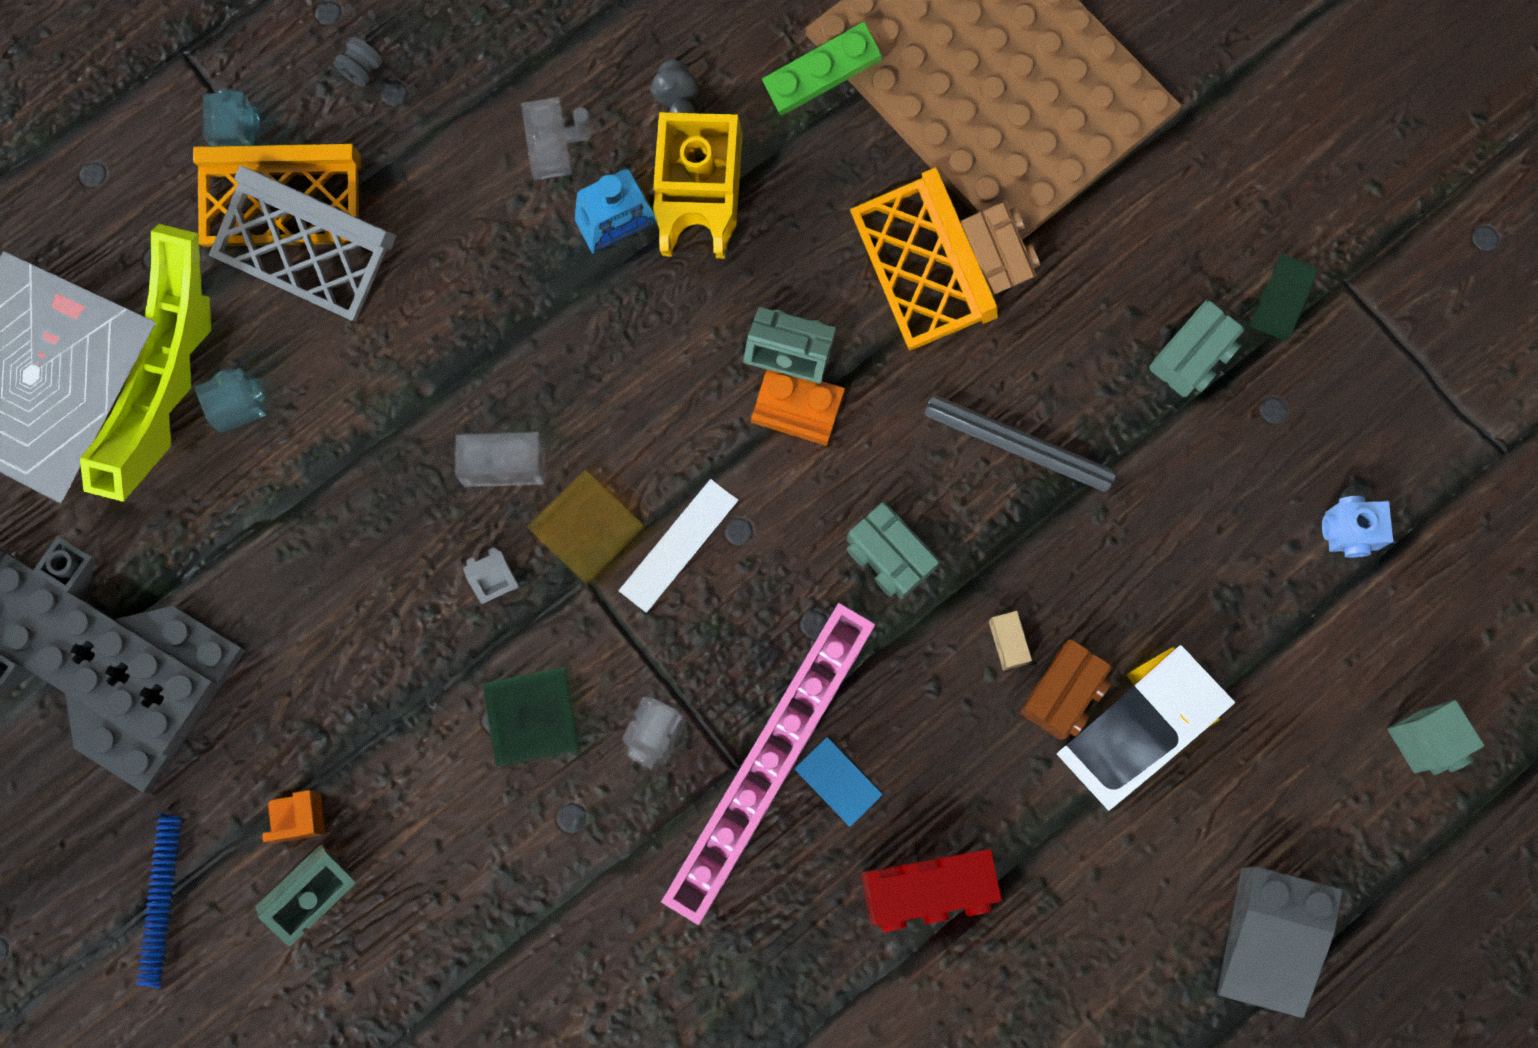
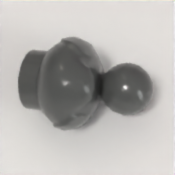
[650,60,699,113]

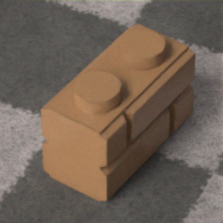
[961,201,1040,296]

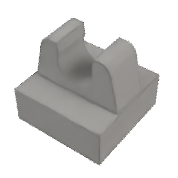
[463,548,519,604]

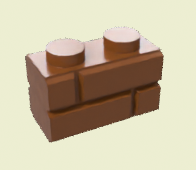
[1019,639,1112,740]

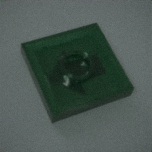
[483,667,581,767]

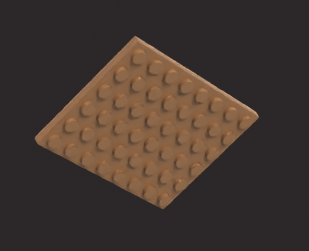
[806,0,1182,240]

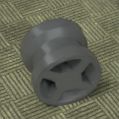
[333,37,383,87]

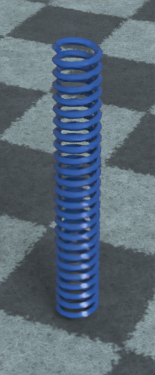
[136,812,183,989]

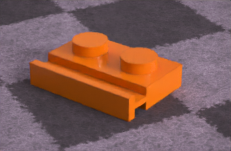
[751,370,845,446]

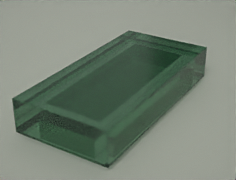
[1250,253,1318,341]

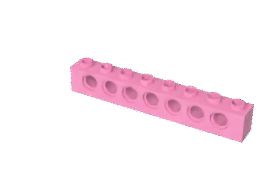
[661,603,875,925]

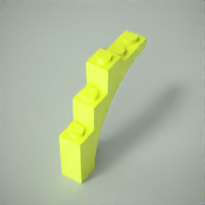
[80,224,211,502]

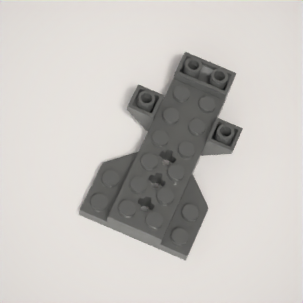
[0,536,246,793]

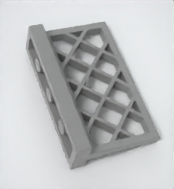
[209,165,397,321]

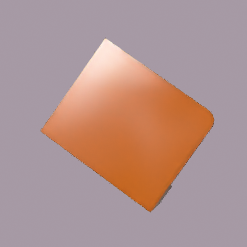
[262,790,325,843]

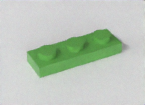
[762,22,883,116]

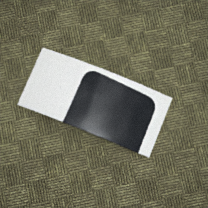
[1057,645,1235,810]

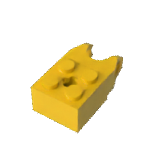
[653,112,743,259]

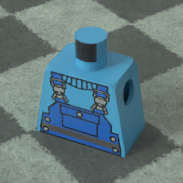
[575,169,657,254]

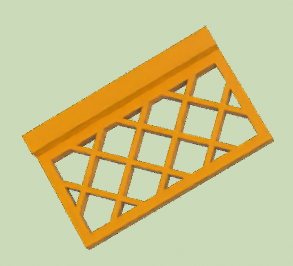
[193,144,362,247]
[850,167,998,351]

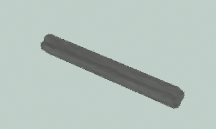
[925,395,1116,492]

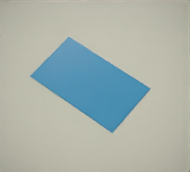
[795,737,883,827]

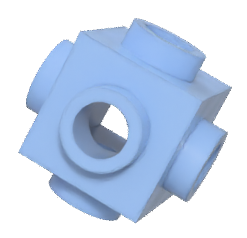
[1322,496,1393,558]

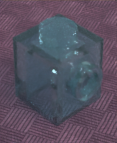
[203,89,260,147]
[194,368,267,434]

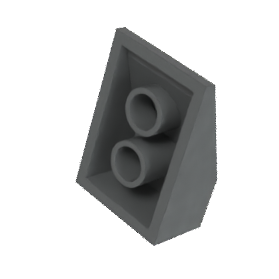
[1217,867,1342,1018]

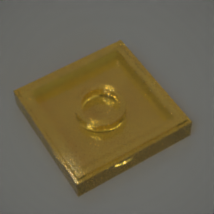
[527,470,644,585]

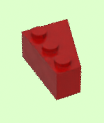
[861,849,1002,932]

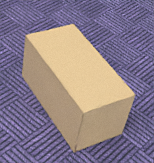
[989,611,1032,671]

